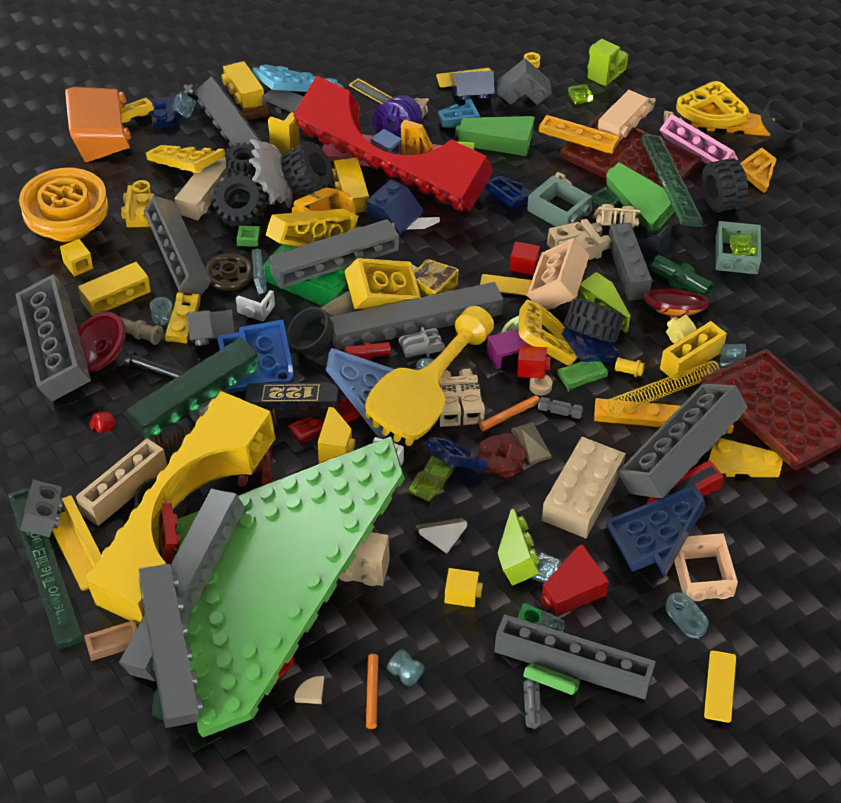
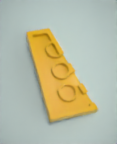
[146,145,225,173]

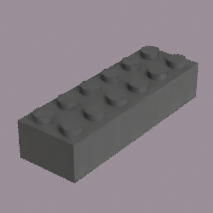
[16,274,91,402]
[617,384,748,498]

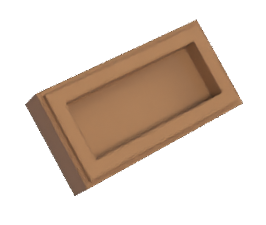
[84,620,137,661]

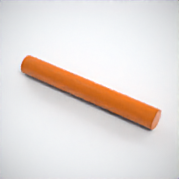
[479,395,540,431]
[366,654,378,729]

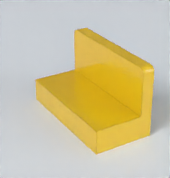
[268,112,300,154]

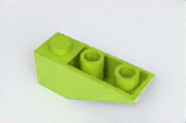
[578,272,630,333]
[498,509,540,586]

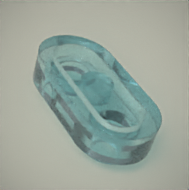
[666,592,708,638]

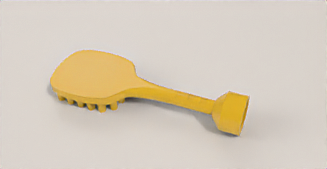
[364,306,494,446]

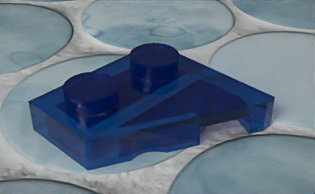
[149,96,187,129]
[484,175,537,208]
[562,327,620,362]
[426,436,488,470]

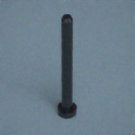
[124,350,218,391]

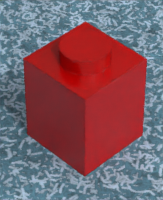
[510,241,541,275]
[518,345,551,379]

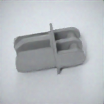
[399,327,445,358]

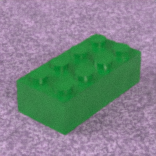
[265,244,349,306]

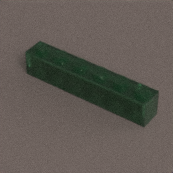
[127,337,260,439]

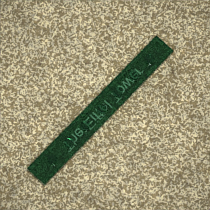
[641,134,703,227]
[8,487,83,650]

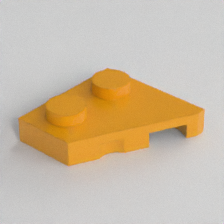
[401,120,435,155]
[740,148,777,193]

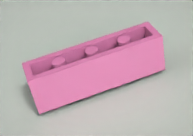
[660,114,738,164]

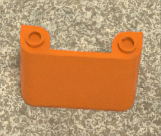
[66,87,131,163]

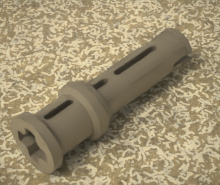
[100,311,163,345]

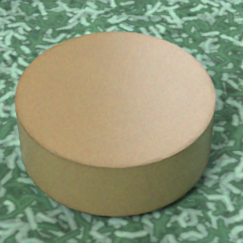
[529,375,552,396]

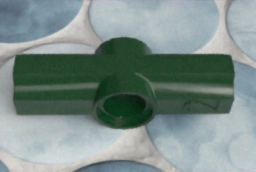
[650,255,714,298]

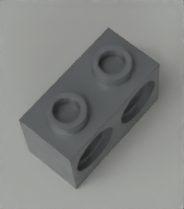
[20,479,64,537]

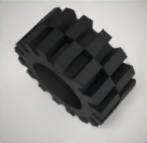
[225,142,256,177]

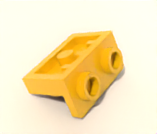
[121,185,154,227]

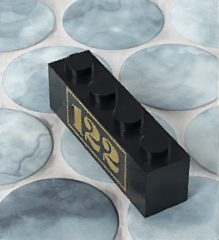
[245,382,341,419]

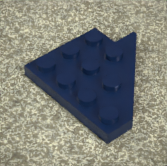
[605,485,706,575]

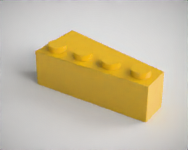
[266,209,359,247]

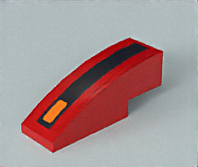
[647,460,724,504]

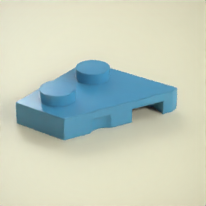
[438,99,480,128]

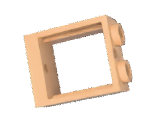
[674,534,738,601]

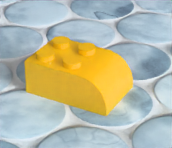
[345,258,421,310]

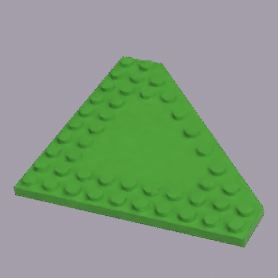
[171,437,405,737]

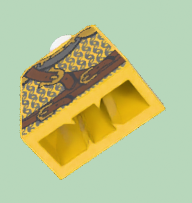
[412,260,459,297]

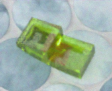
[408,456,454,502]

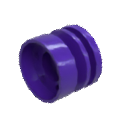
[373,95,422,138]

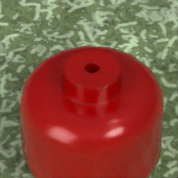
[90,411,115,433]

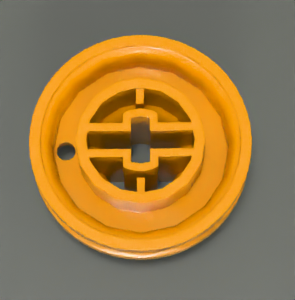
[19,168,108,242]

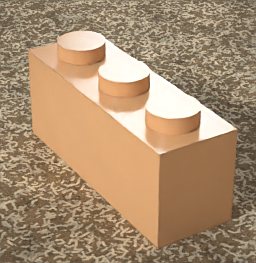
[598,90,649,141]

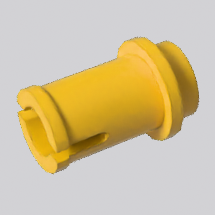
[615,357,645,377]

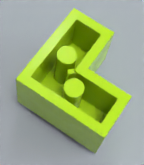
[587,39,628,86]

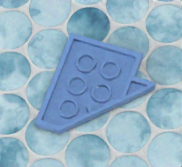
[326,348,395,439]

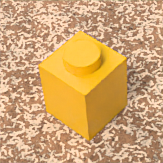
[60,239,93,276]
[445,568,483,607]

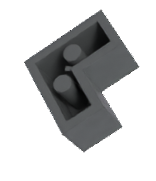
[497,58,552,105]
[187,310,235,346]

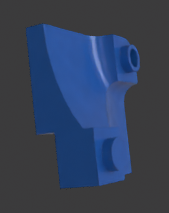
[218,320,294,394]

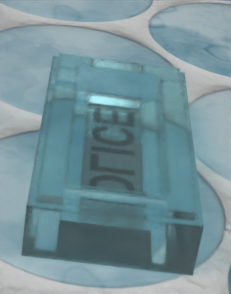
[252,249,266,294]

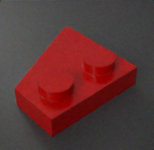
[158,503,180,565]

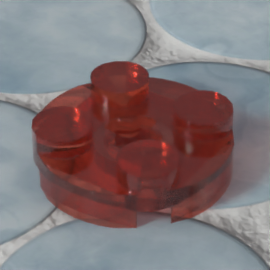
[478,433,525,477]

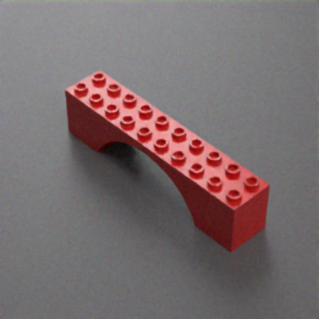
[293,76,493,212]

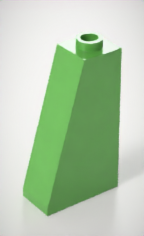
[455,116,535,156]
[606,162,678,232]

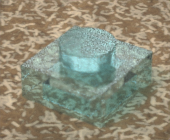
[172,91,197,118]
[719,344,746,366]
[531,553,562,583]

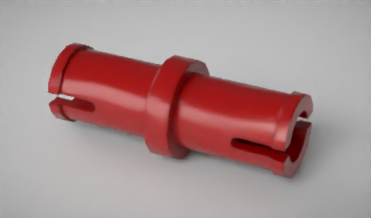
[344,342,391,360]

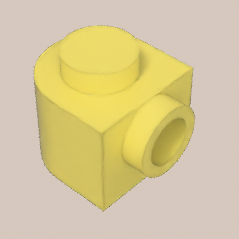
[666,315,696,343]

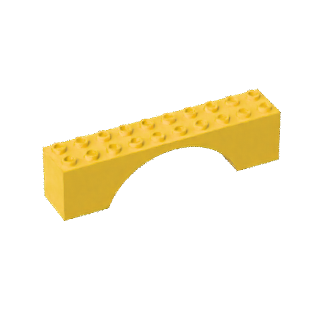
[86,391,276,625]

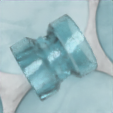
[387,649,424,686]

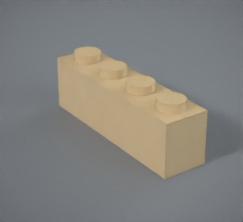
[174,150,232,220]
[76,439,167,526]

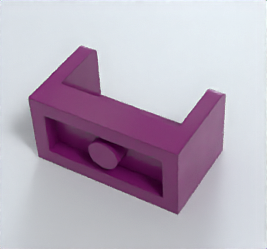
[487,329,532,369]

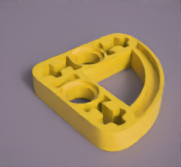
[676,81,749,127]
[519,300,579,365]

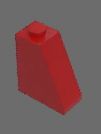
[540,544,609,618]

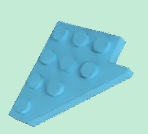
[252,64,343,92]

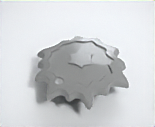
[249,139,294,208]

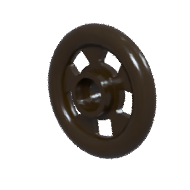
[205,253,254,291]

